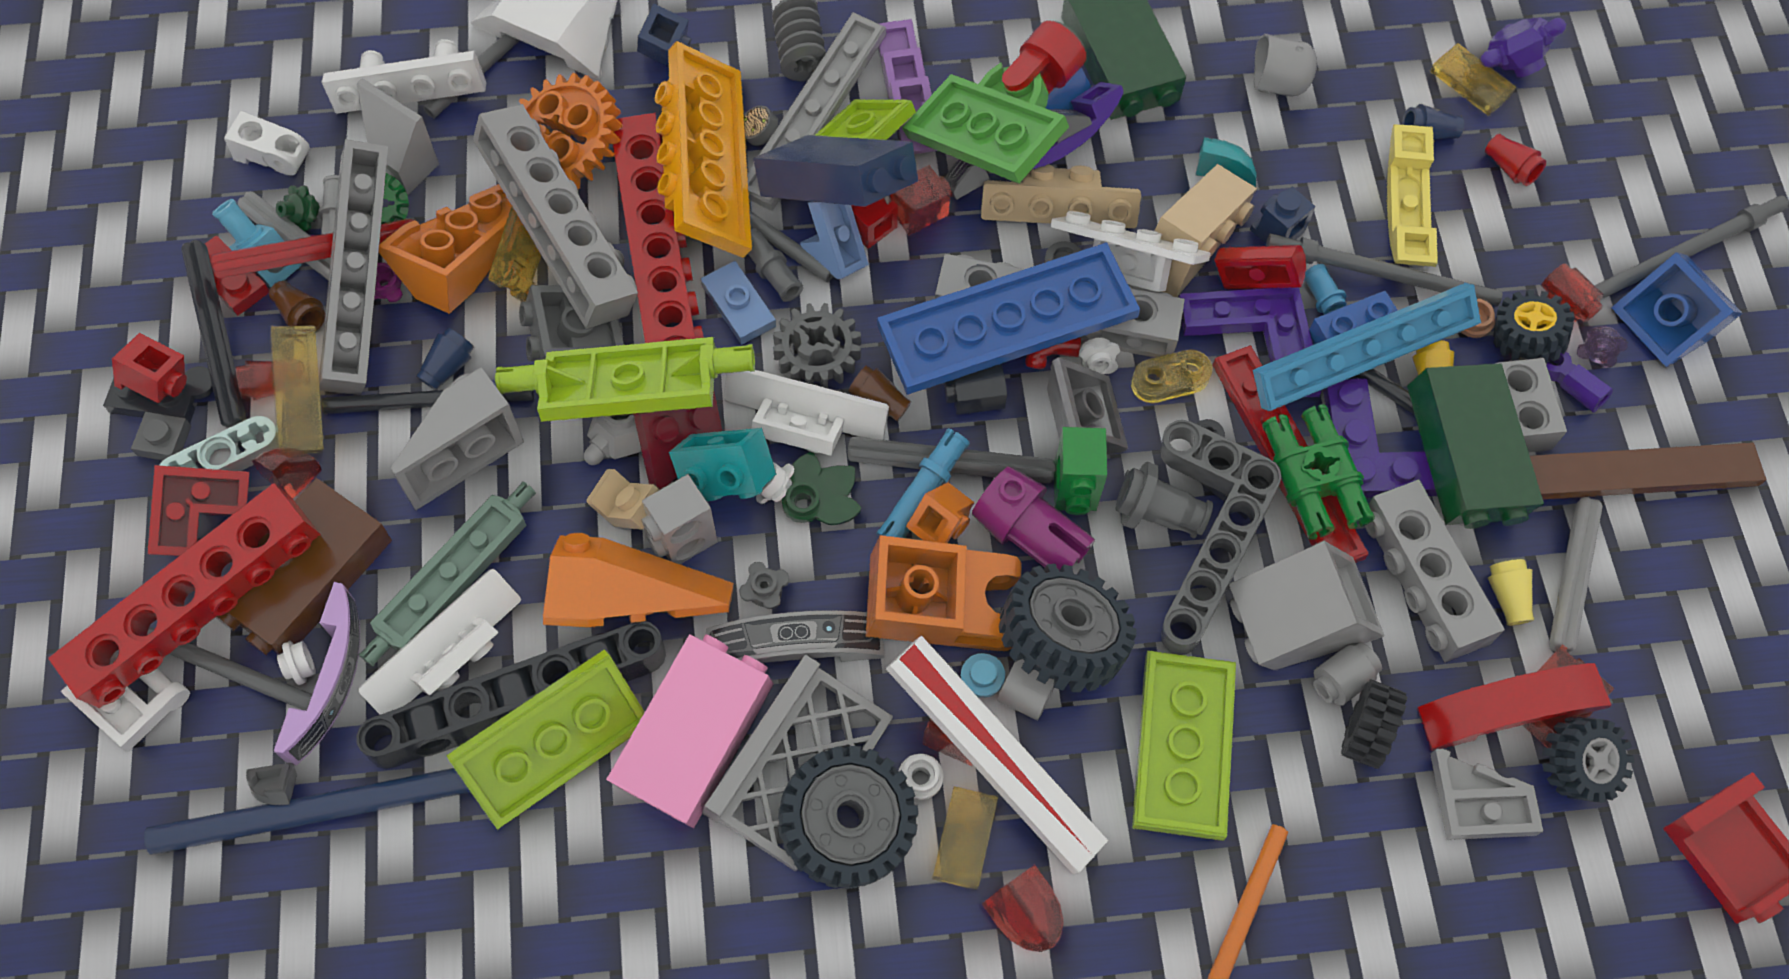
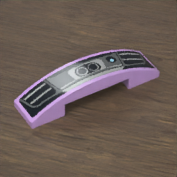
[274,582,360,765]

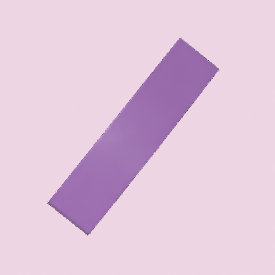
[878,19,937,154]

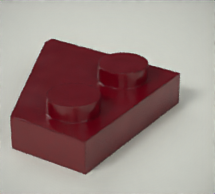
[633,390,722,490]

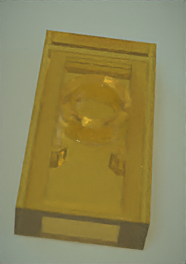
[1430,43,1516,116]

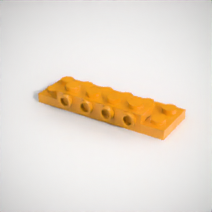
[655,41,752,258]

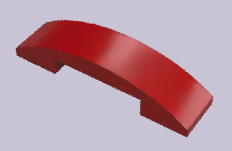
[1417,663,1611,751]

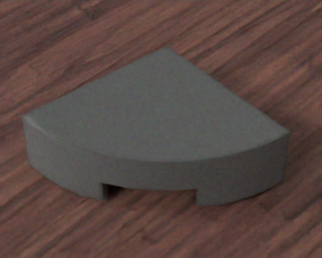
[246,763,297,805]

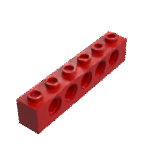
[48,483,321,708]

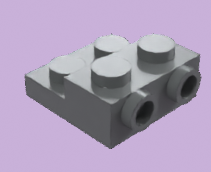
[519,285,624,361]

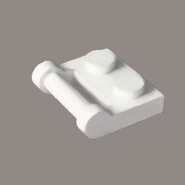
[61,650,190,752]

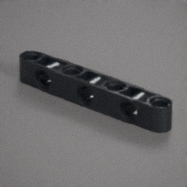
[356,621,666,769]

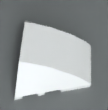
[470,0,617,81]

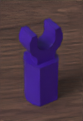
[1546,352,1613,413]

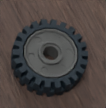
[999,564,1136,692]
[778,745,919,889]

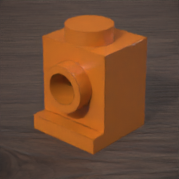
[906,482,975,543]

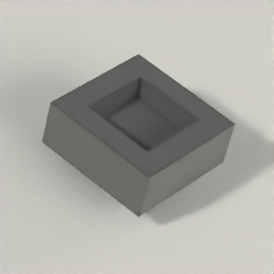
[131,412,191,460]

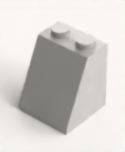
[1229,541,1385,670]

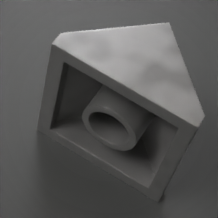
[1047,357,1128,455]

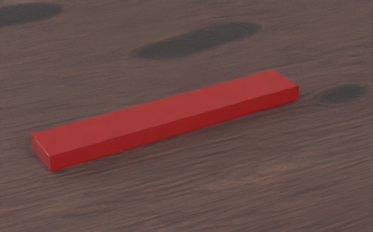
[1212,345,1369,563]

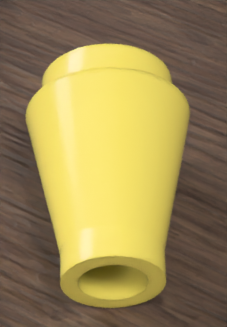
[1488,559,1534,626]

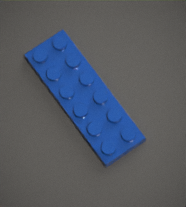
[877,242,1140,395]

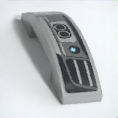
[706,611,884,663]

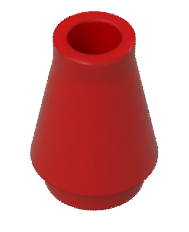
[1485,134,1546,186]

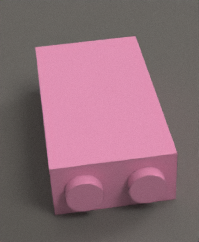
[606,634,774,829]

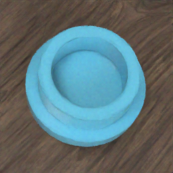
[961,653,1005,698]

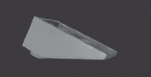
[390,367,524,510]

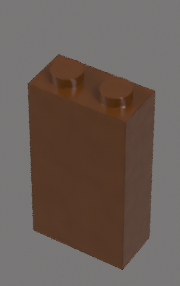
[215,478,392,656]

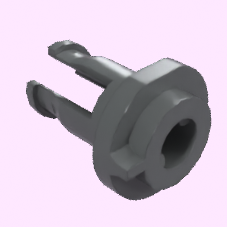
[1115,461,1213,538]

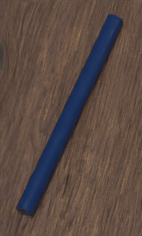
[144,768,471,855]

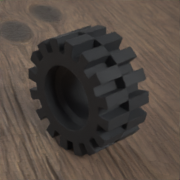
[1341,679,1407,769]

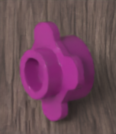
[374,262,403,303]

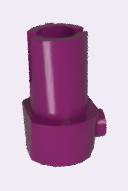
[972,466,1096,570]

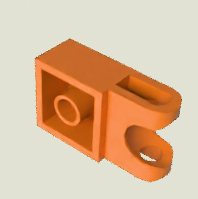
[866,535,1022,651]

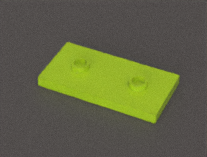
[446,650,645,829]
[1132,651,1236,841]

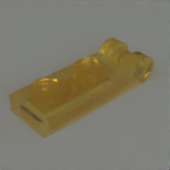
[488,206,541,302]

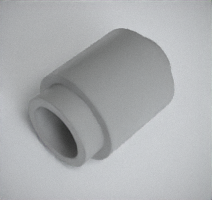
[1313,642,1382,705]

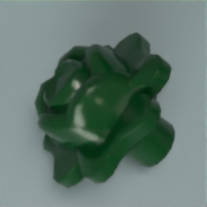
[276,185,320,232]

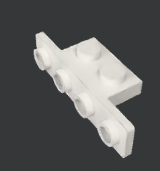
[1050,211,1211,292]
[724,370,889,456]
[358,569,521,715]

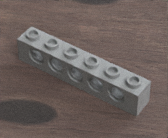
[473,104,638,329]
[318,139,388,395]
[935,254,1185,361]

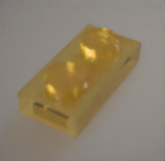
[932,786,998,890]

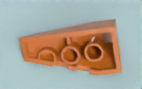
[378,184,523,314]
[543,533,734,627]

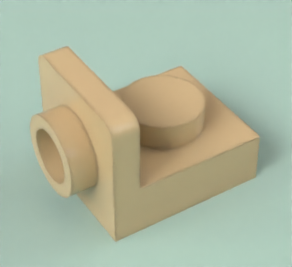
[587,469,659,530]

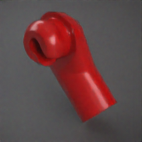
[1025,337,1081,369]

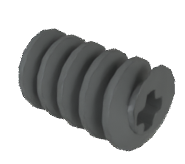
[772,0,826,81]

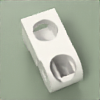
[224,111,310,176]

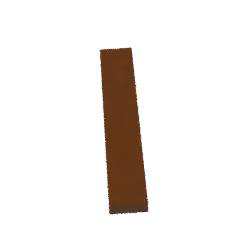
[1530,443,1767,500]

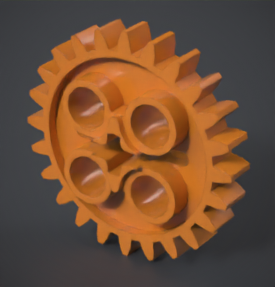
[519,73,622,189]

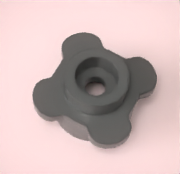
[739,562,789,609]

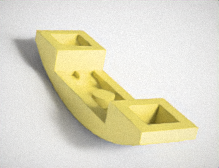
[1387,124,1438,267]

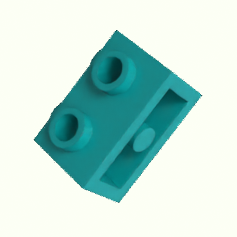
[669,428,777,501]

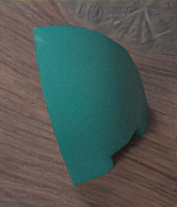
[1195,137,1257,187]

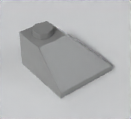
[357,78,439,195]

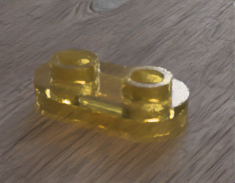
[1131,350,1213,403]

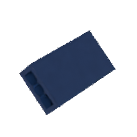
[753,135,918,207]

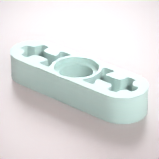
[159,416,282,471]

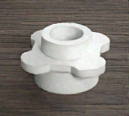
[1079,338,1120,374]
[756,462,794,504]

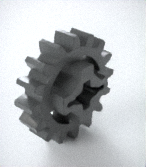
[773,303,861,389]

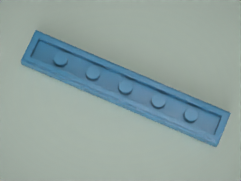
[1253,283,1481,411]

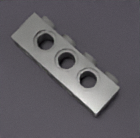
[1365,480,1505,662]

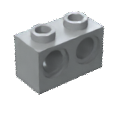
[1495,358,1567,452]
[641,474,718,564]

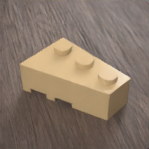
[1155,164,1257,297]

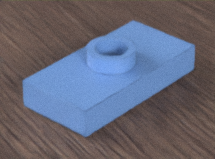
[700,261,776,345]

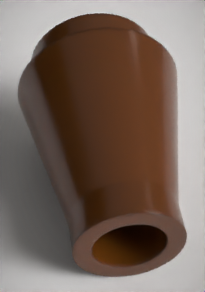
[269,281,325,335]
[848,365,912,422]

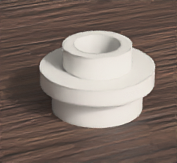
[277,641,316,685]
[899,754,943,800]

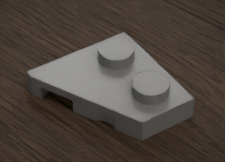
[1431,749,1543,840]

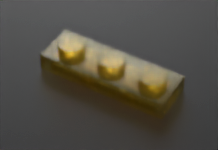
[270,326,324,454]

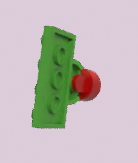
[902,20,1087,183]

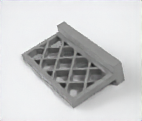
[702,654,893,871]

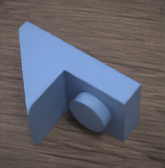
[800,201,869,279]

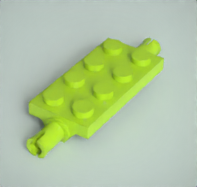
[495,337,755,422]

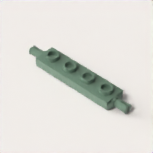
[358,481,536,667]

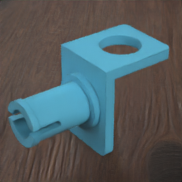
[212,199,302,287]

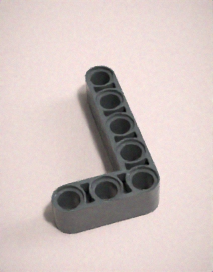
[1160,420,1281,655]

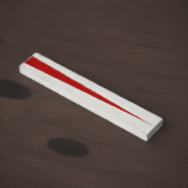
[886,636,1108,874]

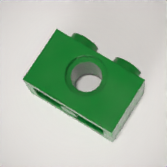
[1054,427,1107,515]

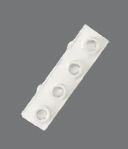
[322,39,486,114]

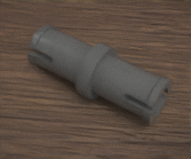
[748,228,803,302]

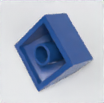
[1611,252,1743,367]

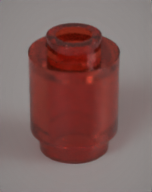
[1541,263,1604,323]

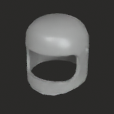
[1254,34,1317,96]

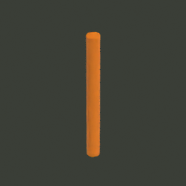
[1208,825,1289,979]

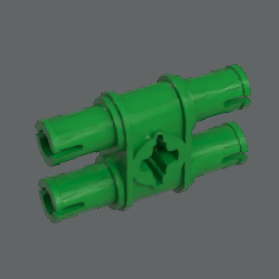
[1262,404,1375,540]

